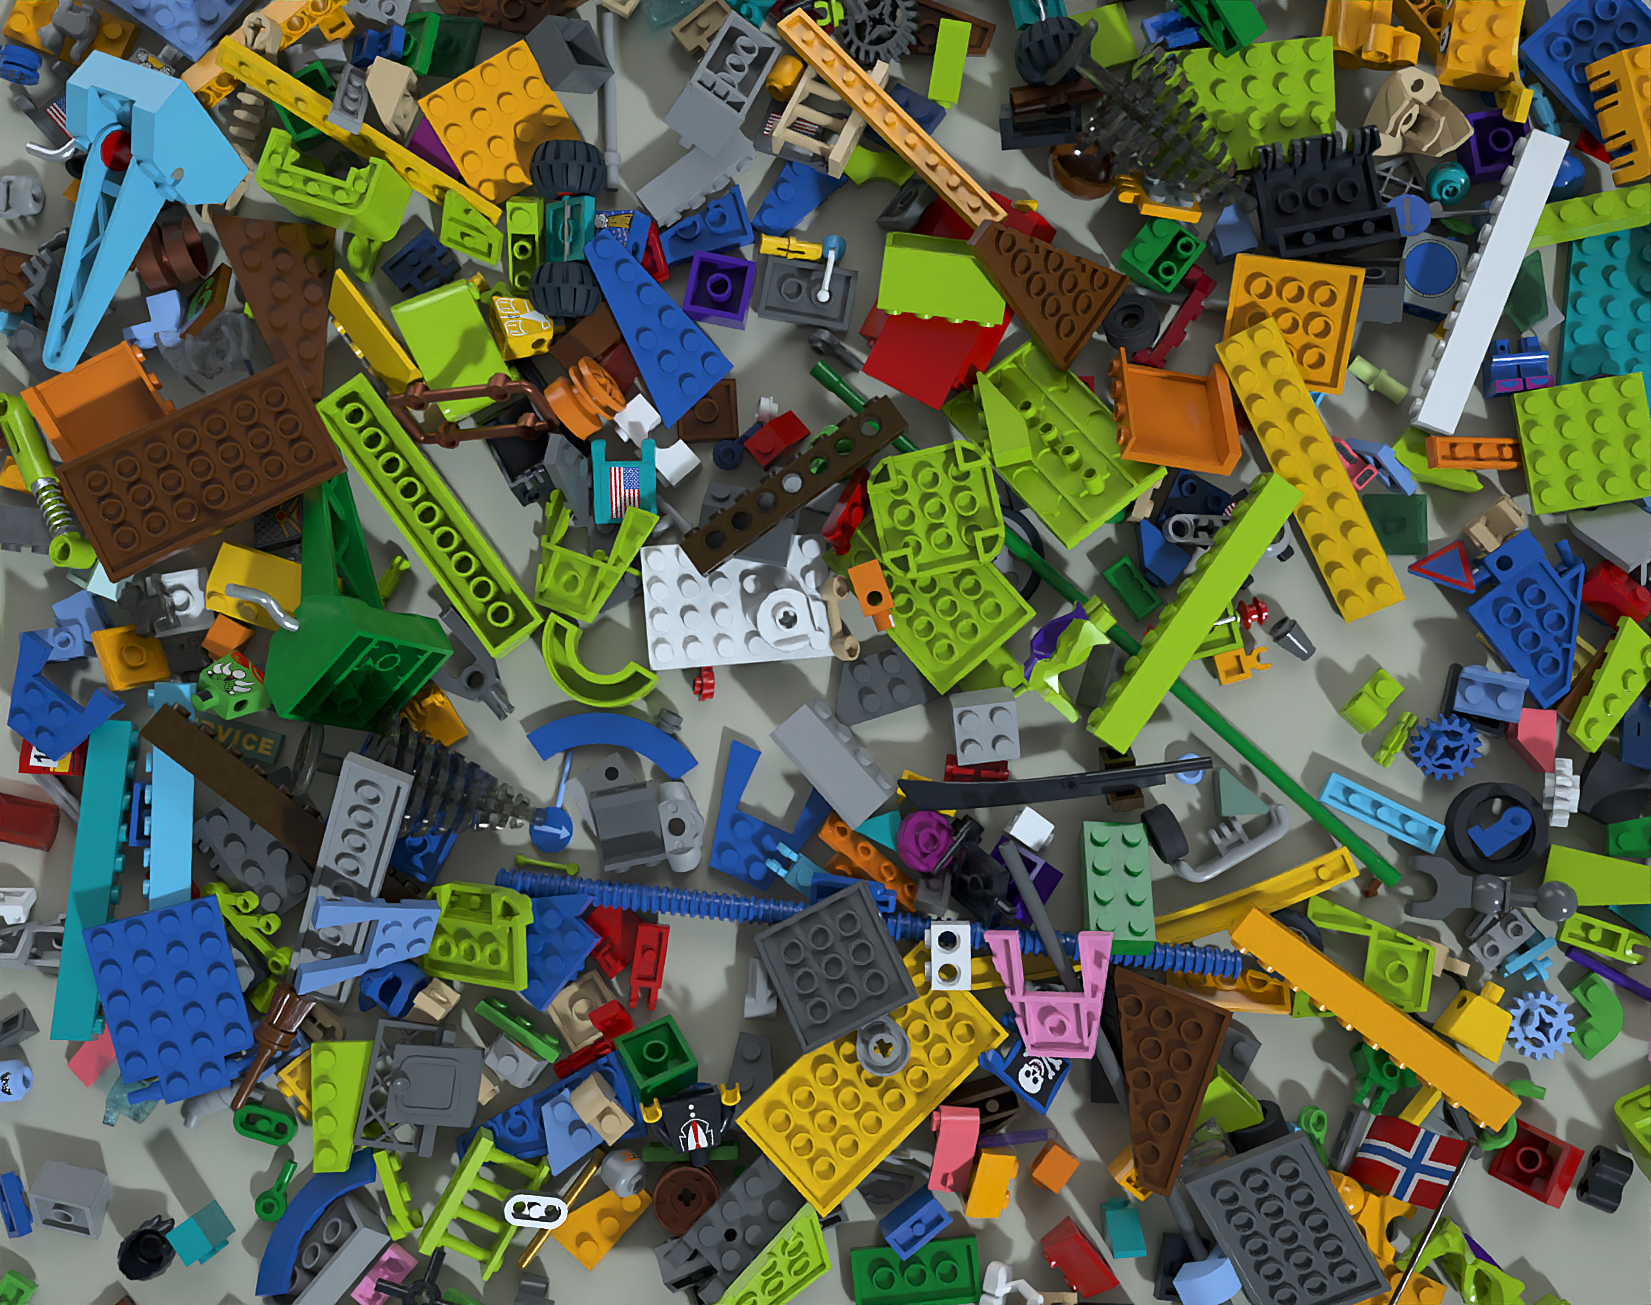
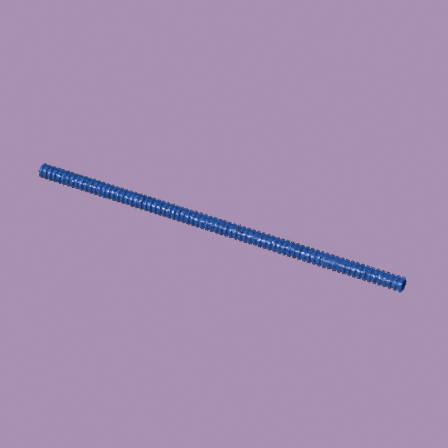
[495,868,1242,979]

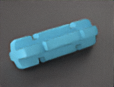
[1527,82,1563,137]

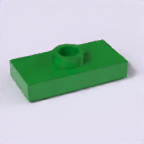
[1100,554,1163,622]

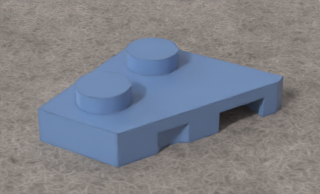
[1345,437,1417,496]
[541,1086,604,1177]

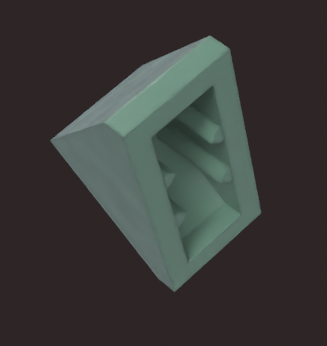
[1212,767,1270,816]

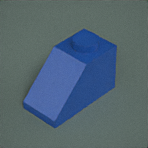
[1135,518,1192,589]

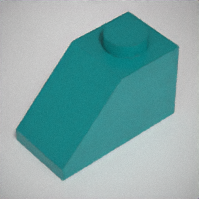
[1100,1197,1147,1259]

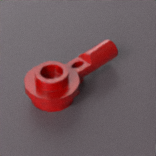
[693,666,715,701]

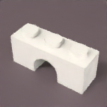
[613,394,703,491]

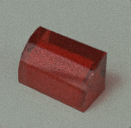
[0,792,60,852]

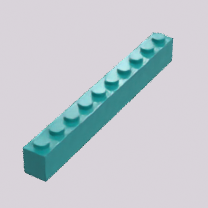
[50,720,142,1041]

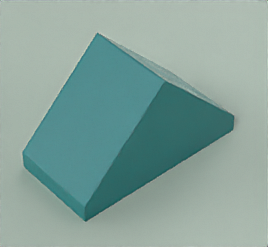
[855,809,902,853]

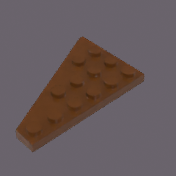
[212,214,337,402]

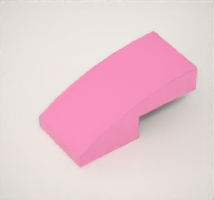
[350,1241,419,1305]

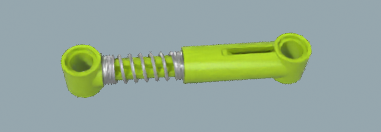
[0,392,97,569]

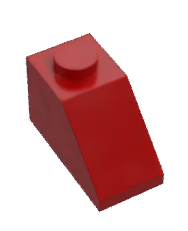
[743,410,811,473]

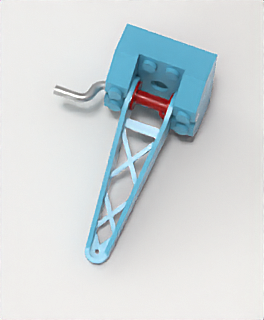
[26,50,250,373]

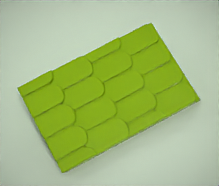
[940,337,1168,550]

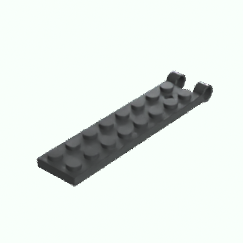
[663,1151,807,1305]

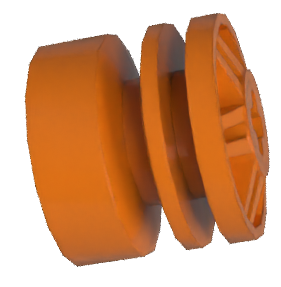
[544,356,627,440]

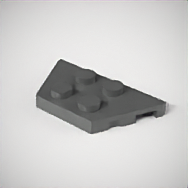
[835,646,948,727]

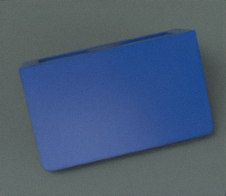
[879,1183,953,1261]

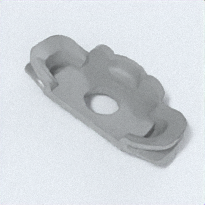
[657,782,705,872]

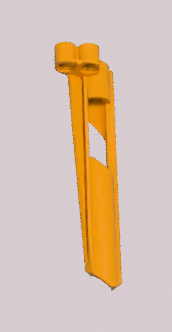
[1321,0,1421,71]

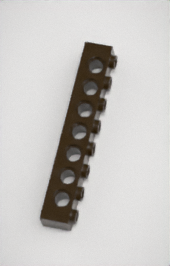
[679,395,909,578]

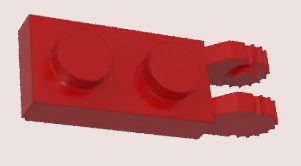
[628,921,670,1011]

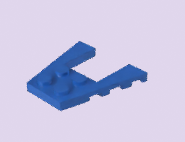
[709,740,833,891]

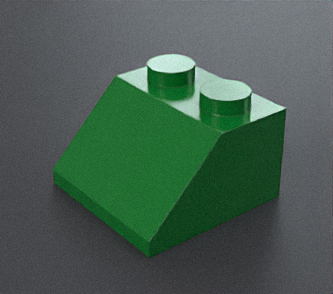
[613,1014,698,1107]

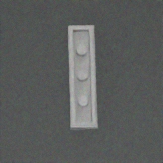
[327,63,370,135]

